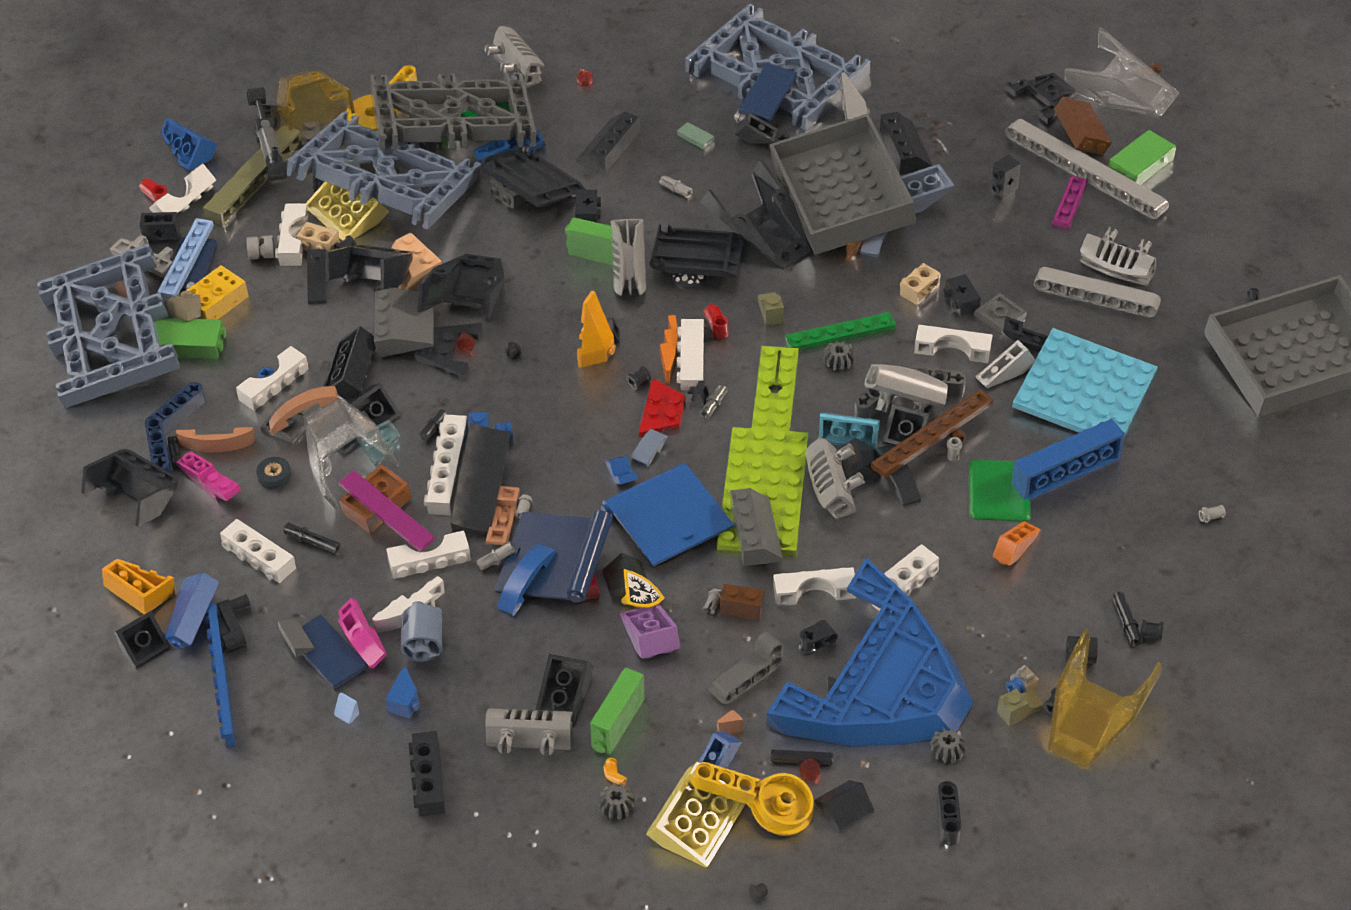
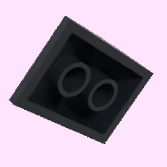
[535,654,594,723]

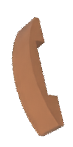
[269,386,338,435]
[176,427,256,453]
[486,486,520,545]

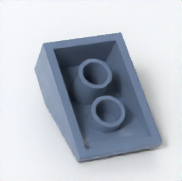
[901,164,954,214]

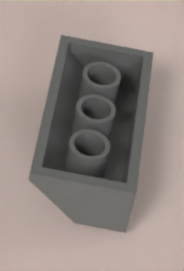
[730,488,783,566]

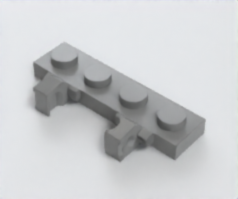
[110,235,175,278]

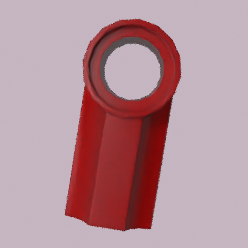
[139,178,168,203]
[703,304,729,340]

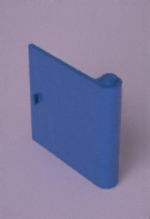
[601,463,734,567]

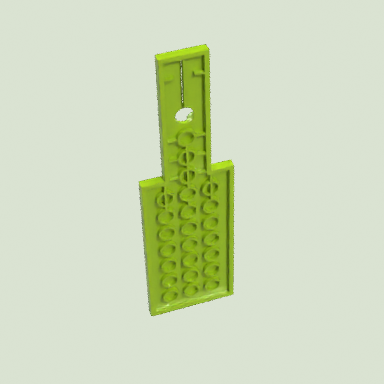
[717,346,809,556]

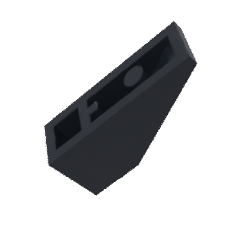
[307,249,327,304]

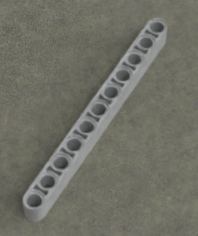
[1005,119,1169,219]

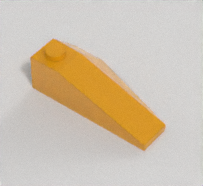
[577,291,616,368]

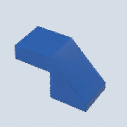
[605,456,638,484]

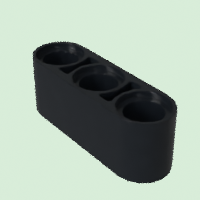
[937,781,962,846]

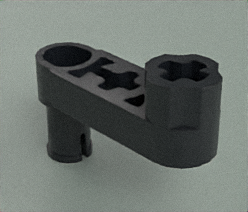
[217,594,251,651]

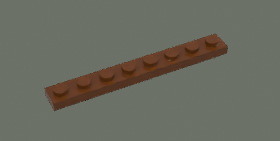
[871,389,993,478]

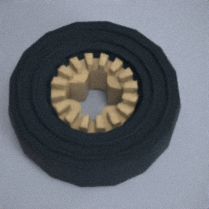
[256,457,291,488]

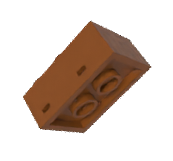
[339,464,412,534]

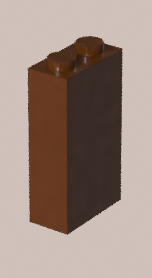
[1054,97,1112,155]

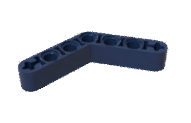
[145,382,205,474]

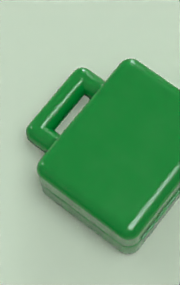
[969,459,1031,522]

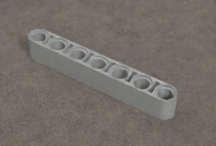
[1034,267,1161,317]

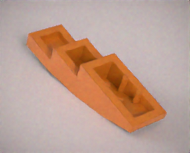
[660,315,678,383]

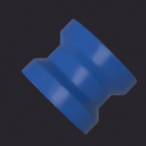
[494,420,513,440]

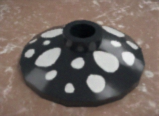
[671,273,706,289]

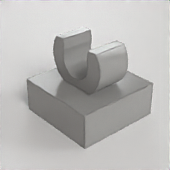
[1010,665,1040,692]

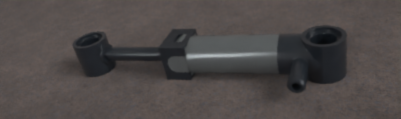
[246,87,287,181]

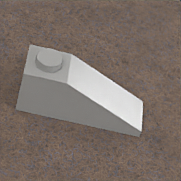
[840,72,870,120]
[976,340,1035,389]

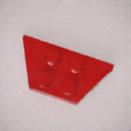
[639,379,686,437]

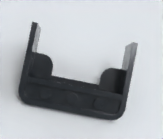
[325,245,413,289]
[81,449,178,527]

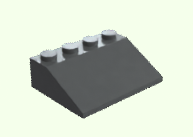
[374,288,434,357]

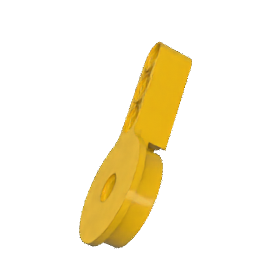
[346,65,417,131]
[691,762,814,836]

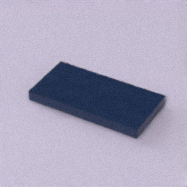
[738,63,797,123]
[173,237,217,293]
[302,615,368,690]

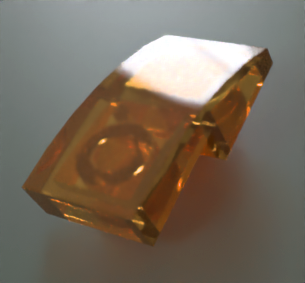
[846,239,864,261]

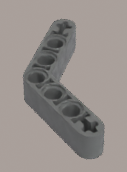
[854,366,967,419]

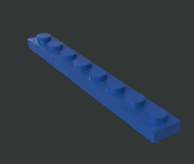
[205,603,236,747]

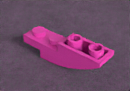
[176,451,241,501]
[338,597,387,668]

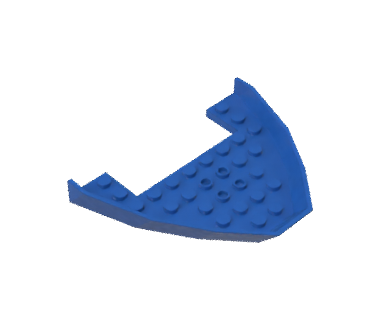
[766,558,973,747]

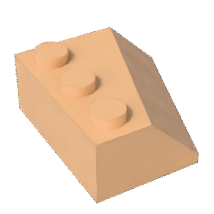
[391,232,442,291]

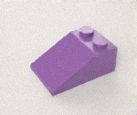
[620,604,680,659]

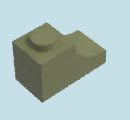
[758,292,784,326]
[997,689,1044,726]

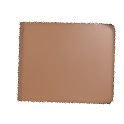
[717,710,743,734]

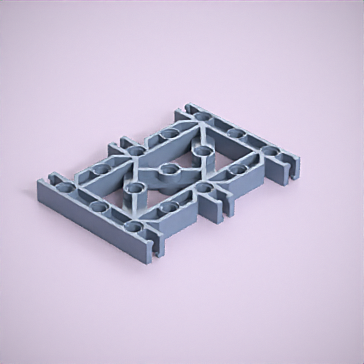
[685,3,870,131]
[287,111,481,230]
[37,244,180,408]

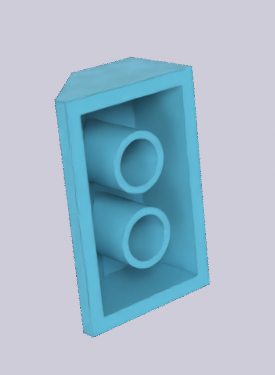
[819,412,880,449]

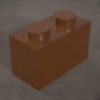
[720,584,764,620]

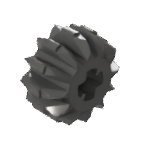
[824,341,855,371]
[930,727,966,764]
[598,783,635,820]

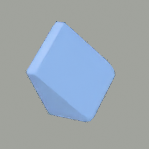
[334,693,359,724]

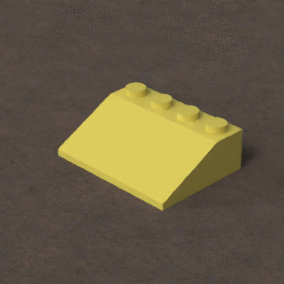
[306,182,389,241]
[646,762,745,868]

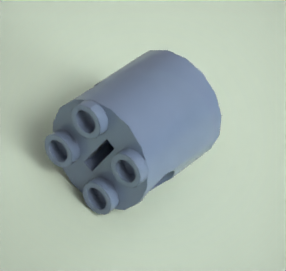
[401,601,442,661]

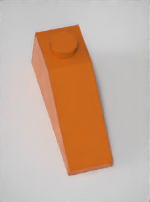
[992,521,1041,566]

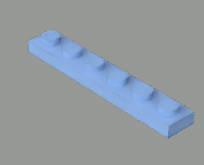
[158,218,214,299]

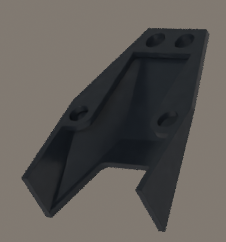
[700,159,811,269]
[417,254,504,322]

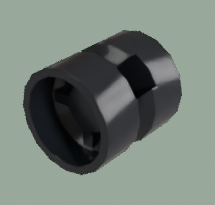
[1066,636,1098,664]

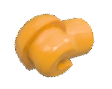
[603,758,627,786]

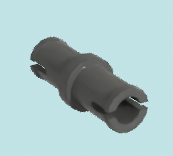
[699,384,728,419]

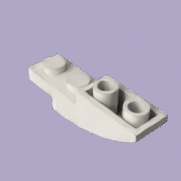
[372,576,445,633]

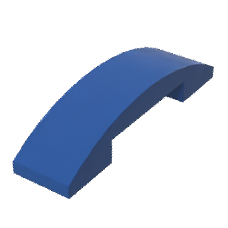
[497,544,556,616]

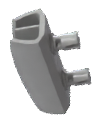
[485,26,545,88]
[611,219,646,296]
[1080,227,1156,286]
[864,364,948,413]
[806,438,865,518]
[485,708,573,755]

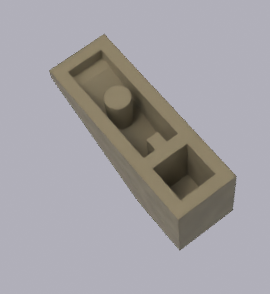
[164,291,201,321]

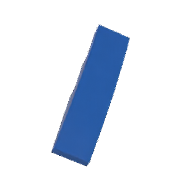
[473,131,546,163]

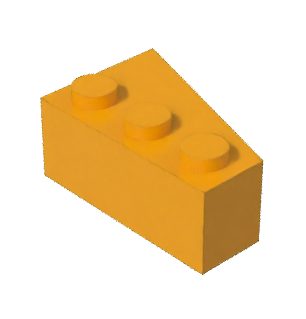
[102,559,175,614]

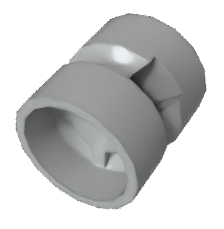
[247,235,275,260]

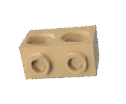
[297,222,340,251]
[900,263,941,305]

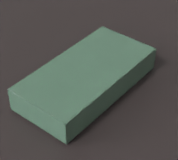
[677,122,714,150]

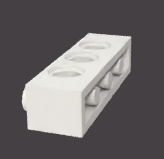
[220,519,296,583]
[868,544,939,611]

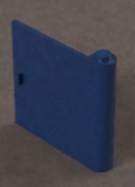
[495,510,613,602]

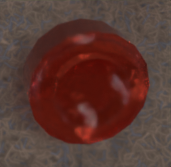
[576,68,593,86]
[456,332,475,352]
[799,758,821,781]

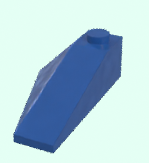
[160,118,218,171]

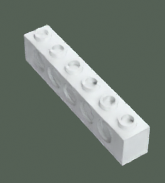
[424,415,469,516]

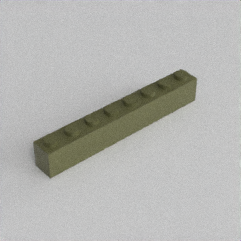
[203,125,302,227]

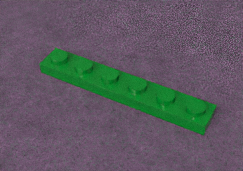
[785,312,896,351]

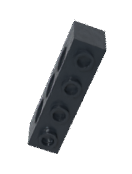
[408,731,445,816]

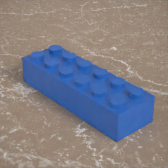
[1012,419,1125,500]

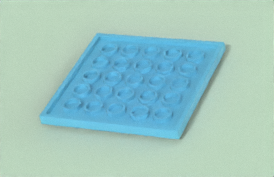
[1012,328,1158,435]

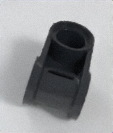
[798,620,838,655]

